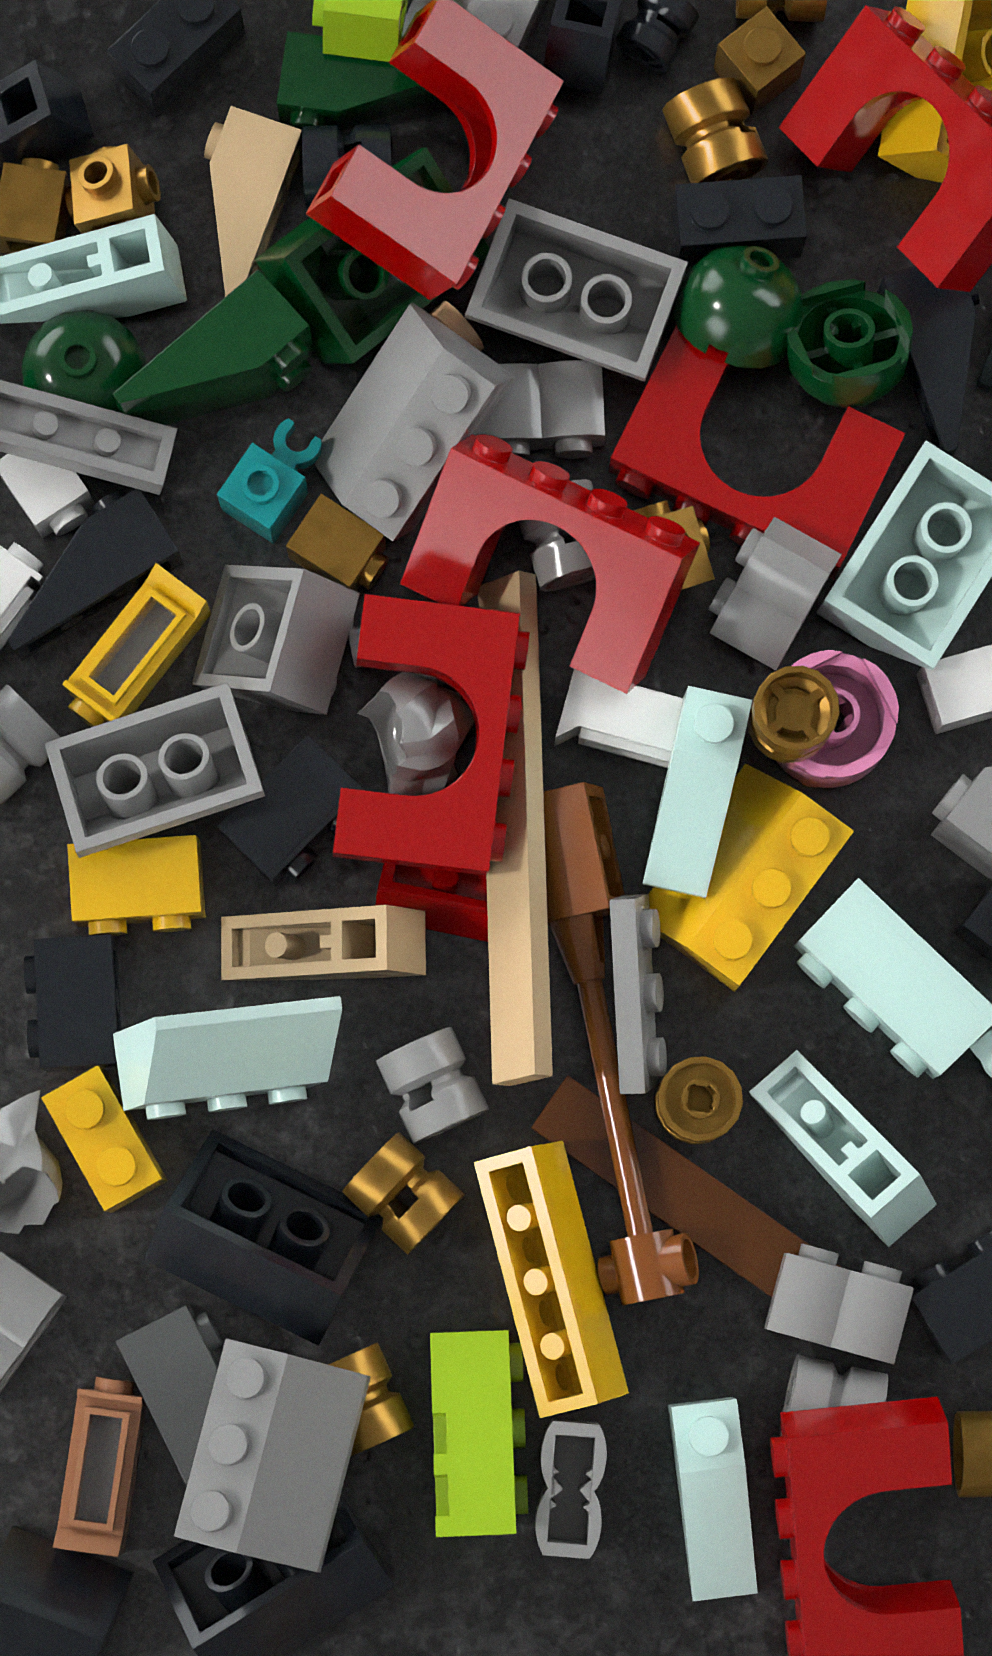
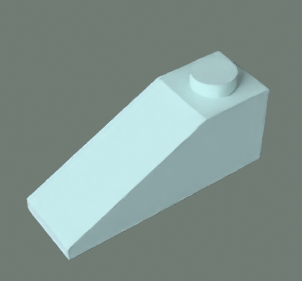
[0,214,187,324]
[642,686,752,898]
[749,1050,937,1247]
[668,1397,758,1601]

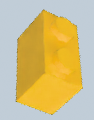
[67,835,206,936]
[41,1065,168,1213]

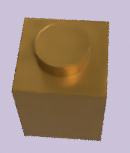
[713,6,806,115]
[0,158,71,254]
[286,494,389,592]

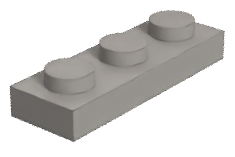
[0,380,177,495]
[610,894,667,1094]

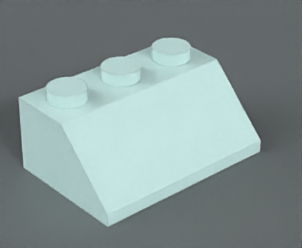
[816,441,992,670]
[794,878,992,1079]
[113,996,342,1120]

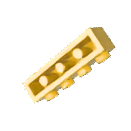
[474,1141,629,1418]

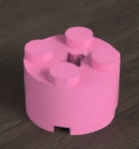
[776,650,899,788]

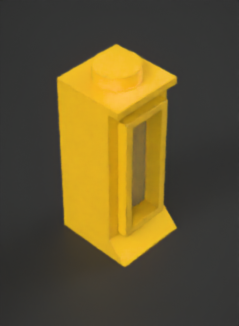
[62,563,211,727]

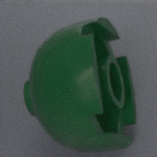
[673,246,803,369]
[786,279,913,408]
[22,310,147,413]

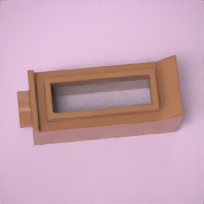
[52,1377,147,1557]

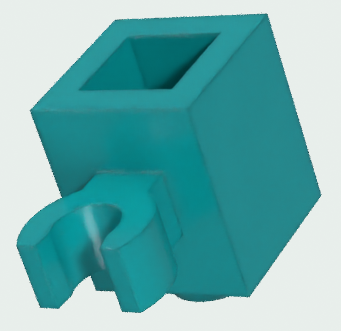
[216,418,323,544]

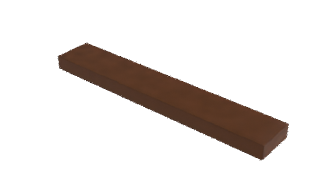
[531,1075,842,1298]

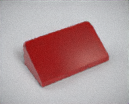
[375,863,488,942]

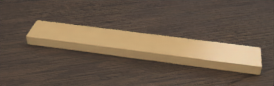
[478,571,553,1086]

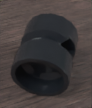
[302,124,393,208]

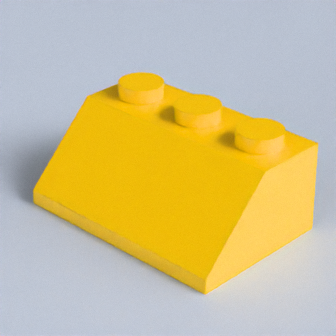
[878,0,992,183]
[649,764,854,992]

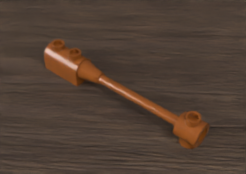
[543,782,699,1306]

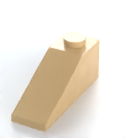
[204,106,302,297]
[221,905,426,981]

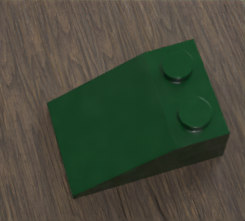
[255,148,490,363]
[112,269,315,425]

